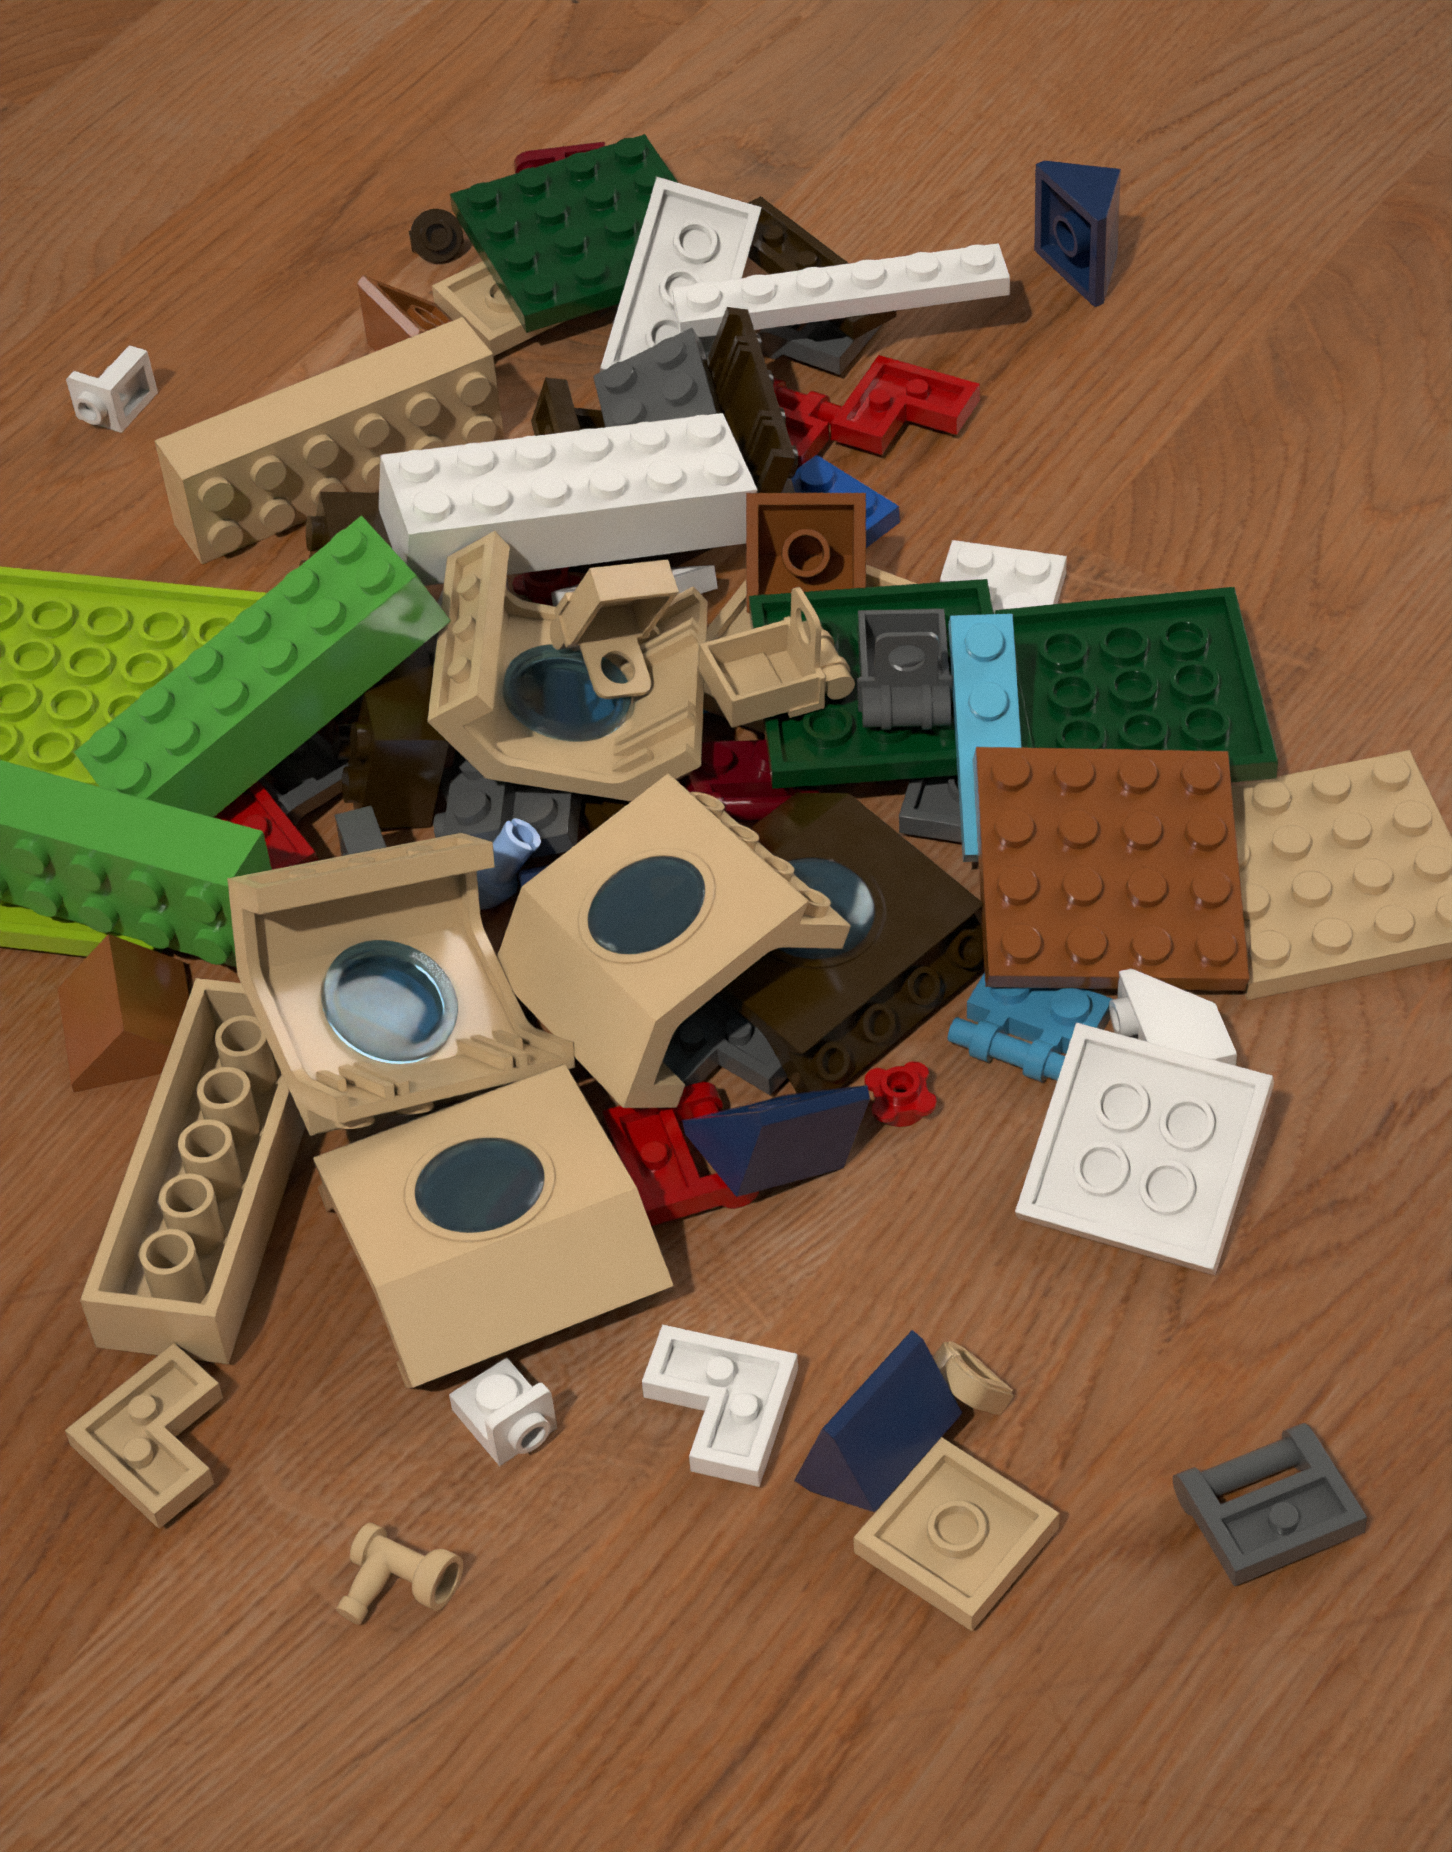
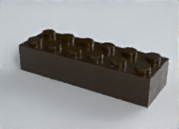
[299,492,449,828]

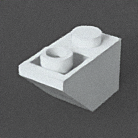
[1109,968,1237,1066]

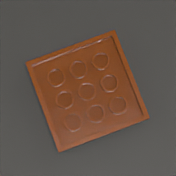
[973,747,1249,991]

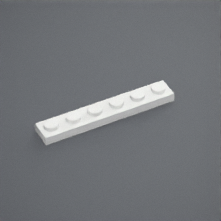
[672,243,1010,338]

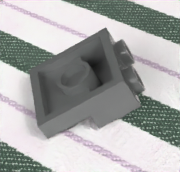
[433,749,582,859]

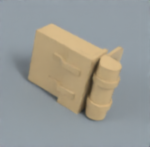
[550,560,679,699]
[699,587,855,728]

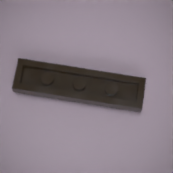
[748,196,897,340]

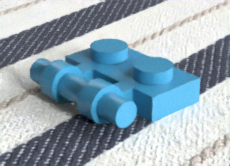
[947,972,1113,1083]

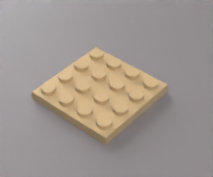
[1231,750,1452,1000]

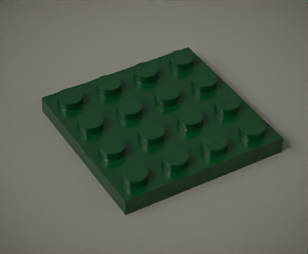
[450,134,678,333]
[749,579,994,789]
[995,587,1278,783]

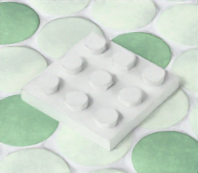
[1015,1023,1274,1275]

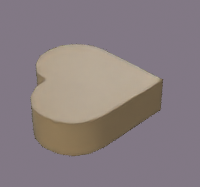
[933,1341,1015,1415]

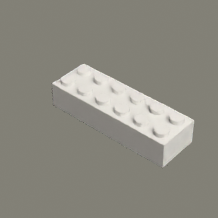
[379,413,757,586]

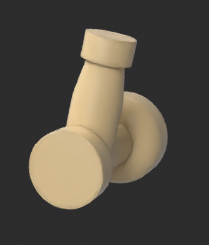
[336,1522,463,1625]

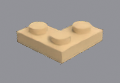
[65,1343,223,1529]

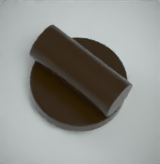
[408,209,464,263]

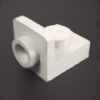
[66,345,158,433]
[449,1357,557,1466]

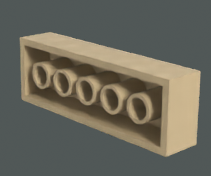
[155,317,504,564]
[80,978,305,1364]

